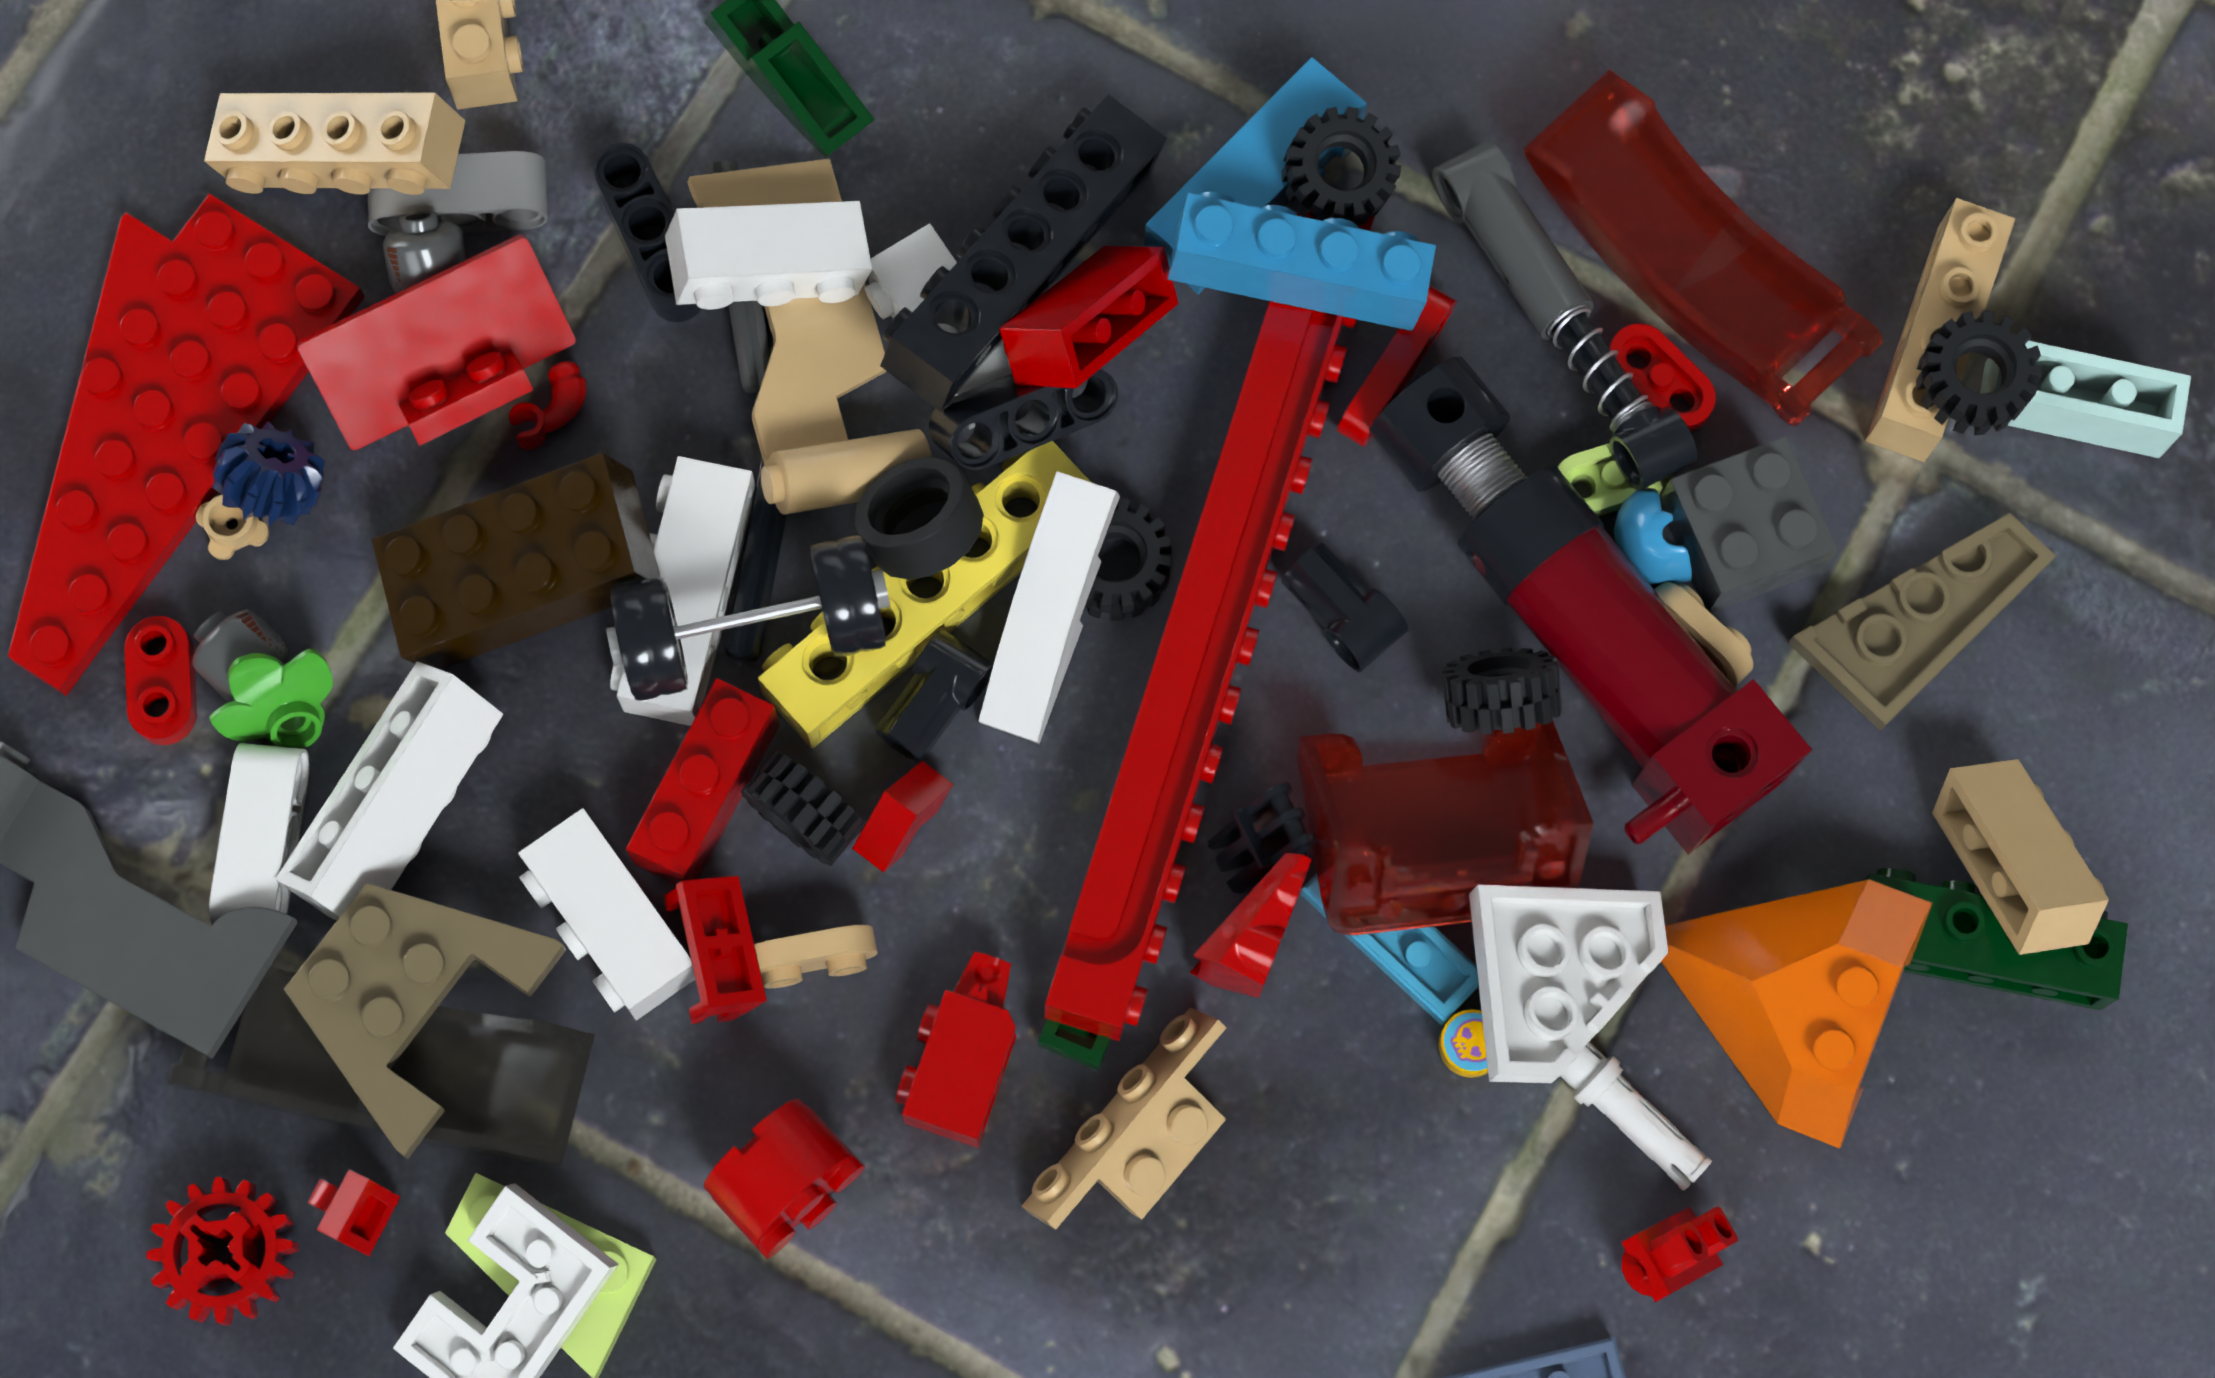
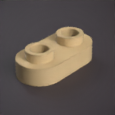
[1654,582,1753,688]
[754,925,878,988]

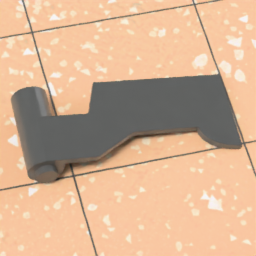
[0,742,298,1059]

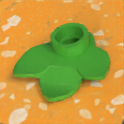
[209,649,333,749]

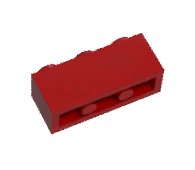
[1000,246,1179,388]
[626,678,780,885]

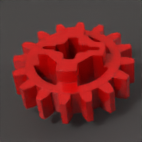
[146,1177,299,1326]

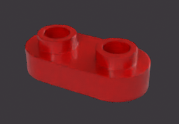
[1609,324,1716,432]
[124,616,197,745]

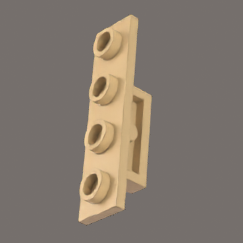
[1022,1008,1226,1230]

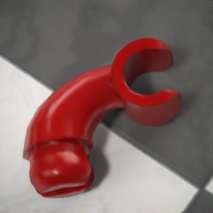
[509,361,587,450]

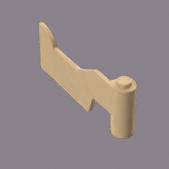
[687,159,932,515]

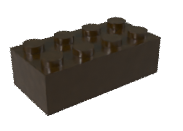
[372,452,661,670]

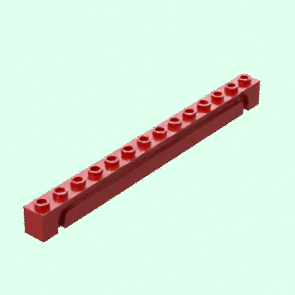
[1044,211,1375,1041]

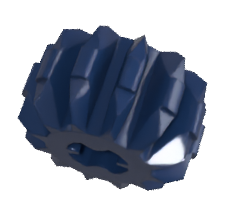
[212,422,325,527]

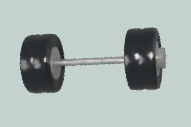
[606,535,891,701]

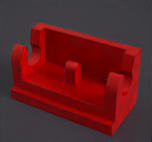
[664,876,767,1024]

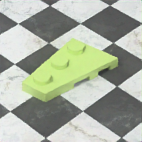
[445,1173,656,1378]

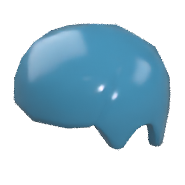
[1614,488,1692,586]

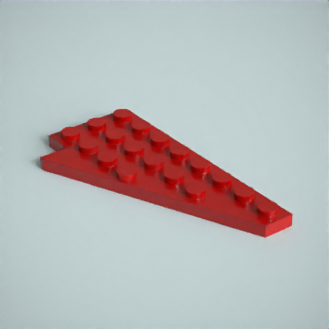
[8,193,365,696]

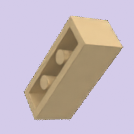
[1932,759,2109,955]

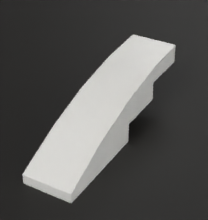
[978,471,1120,744]

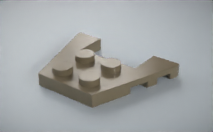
[284,883,566,1159]

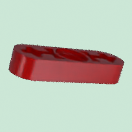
[1337,285,1457,447]

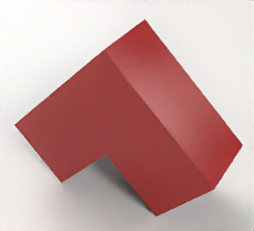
[852,761,954,873]

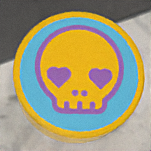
[1438,1009,1488,1078]

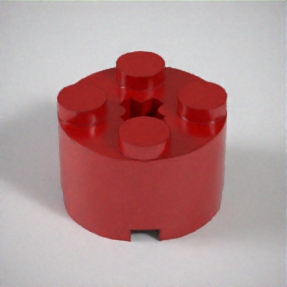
[703,1098,865,1259]

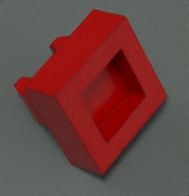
[307,1170,401,1256]

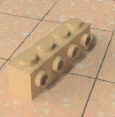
[436,0,524,110]
[204,93,465,195]

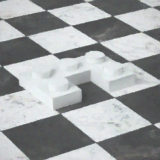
[393,1183,619,1378]

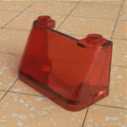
[1297,719,1594,935]

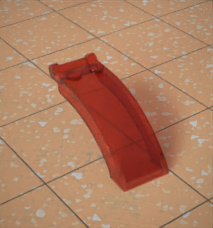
[1524,70,1883,426]

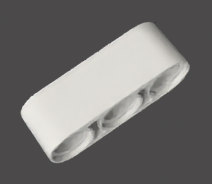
[209,743,309,925]

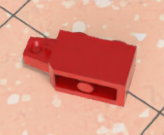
[895,951,1017,1148]

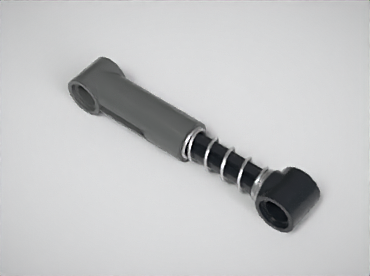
[1432,141,1698,491]

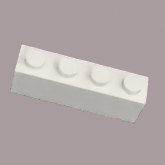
[610,456,756,726]
[275,661,504,920]

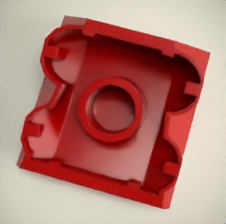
[1189,853,1312,998]

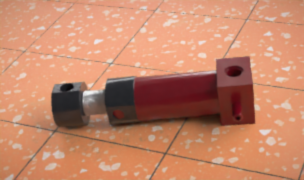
[1369,357,1812,855]

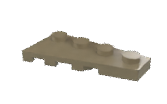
[1788,513,2056,731]

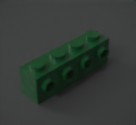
[1862,868,2128,1010]

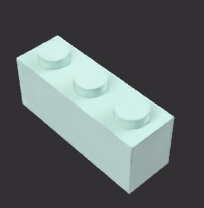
[1980,341,2191,458]

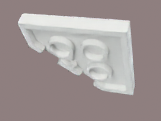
[1469,885,1668,1083]

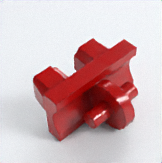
[1621,1206,1738,1302]

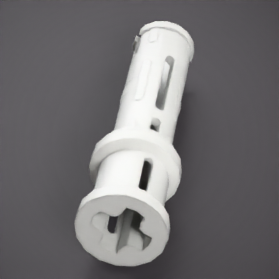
[1560,1042,1712,1191]

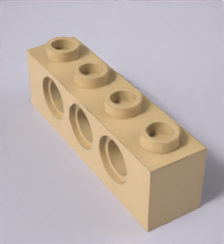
[1865,198,2016,462]

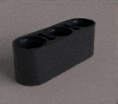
[594,143,701,323]
[929,369,1118,470]

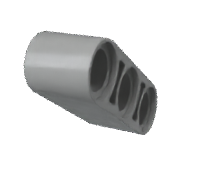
[368,151,548,236]

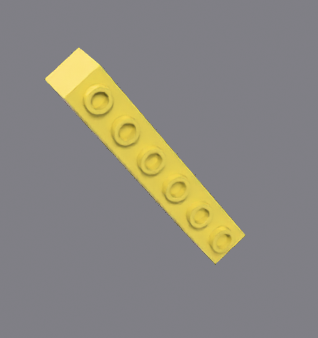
[758,441,1092,749]

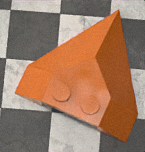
[1661,879,1933,1149]

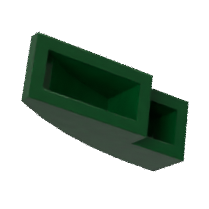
[705,0,875,158]

